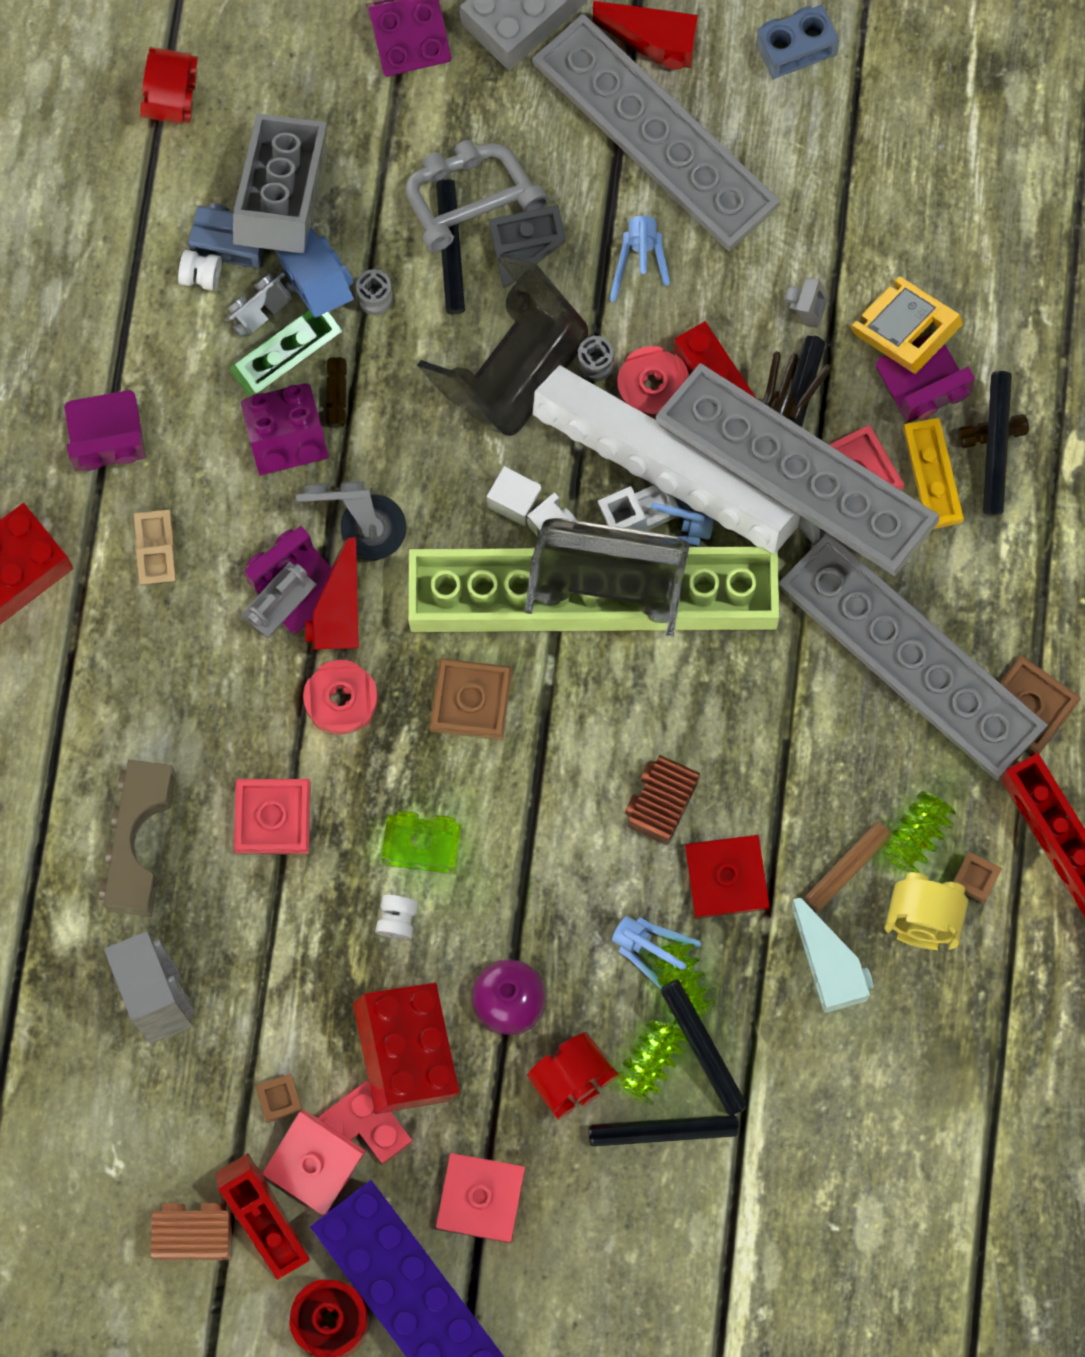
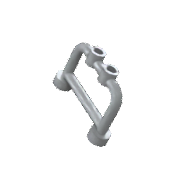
[405,140,549,252]

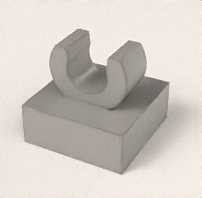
[784,278,829,327]

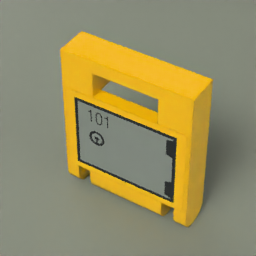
[850,276,963,374]

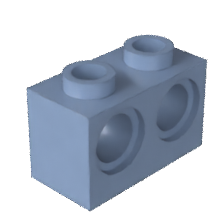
[756,4,839,80]

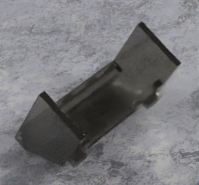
[417,254,588,436]
[525,518,690,637]

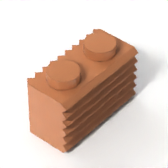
[151,1203,232,1260]

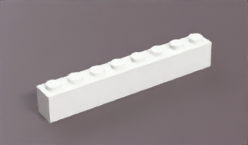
[532,365,800,554]

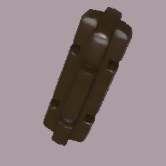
[326,357,347,427]
[958,414,1029,448]

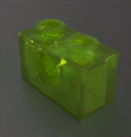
[381,811,463,875]

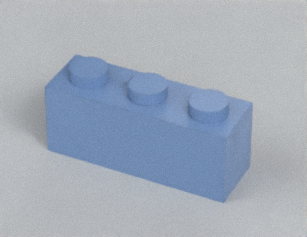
[275,227,354,318]

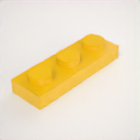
[903,417,964,529]

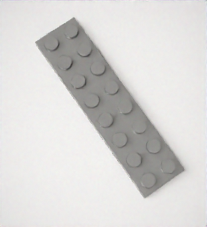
[532,13,780,252]
[656,363,939,576]
[778,533,1048,781]

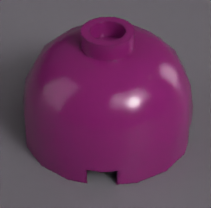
[471,959,546,1035]

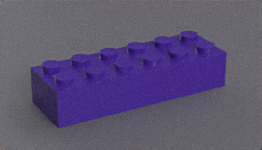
[310,1180,504,1357]

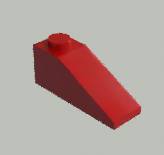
[593,1,698,70]
[304,537,359,649]
[216,1153,310,1280]

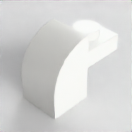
[598,485,679,542]

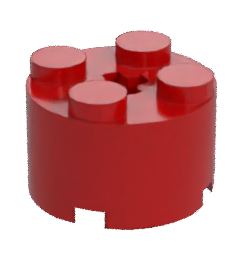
[140,47,198,124]
[527,1032,619,1120]
[289,1280,370,1357]

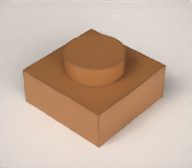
[953,851,1002,903]
[255,1074,303,1123]

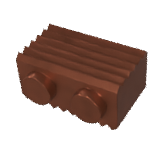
[625,755,700,845]

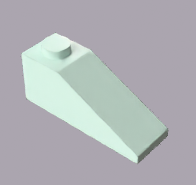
[791,898,874,1013]

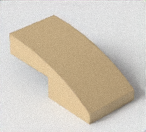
[134,509,176,585]

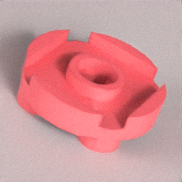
[617,346,689,419]
[303,660,378,735]

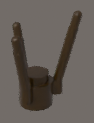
[762,351,831,421]

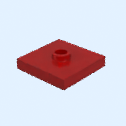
[685,835,770,919]

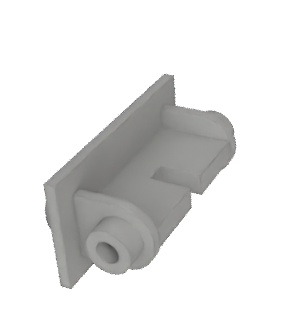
[223,272,296,338]
[241,562,317,638]

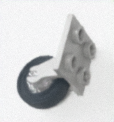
[296,481,406,560]

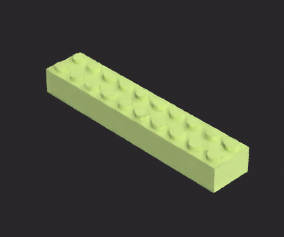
[408,547,779,632]

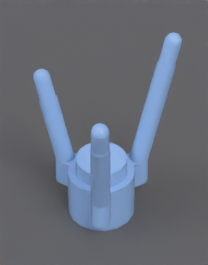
[610,216,670,302]
[625,499,714,548]
[612,916,701,989]

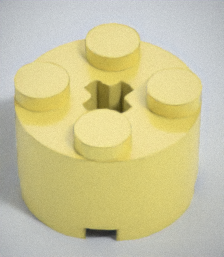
[885,872,968,950]

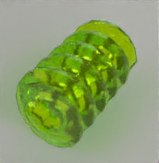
[882,791,956,873]
[648,942,716,1026]
[616,1020,688,1105]

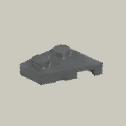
[489,205,566,288]

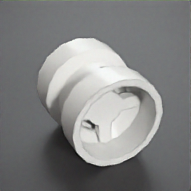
[178,250,222,291]
[375,895,419,941]

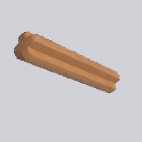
[805,822,891,912]

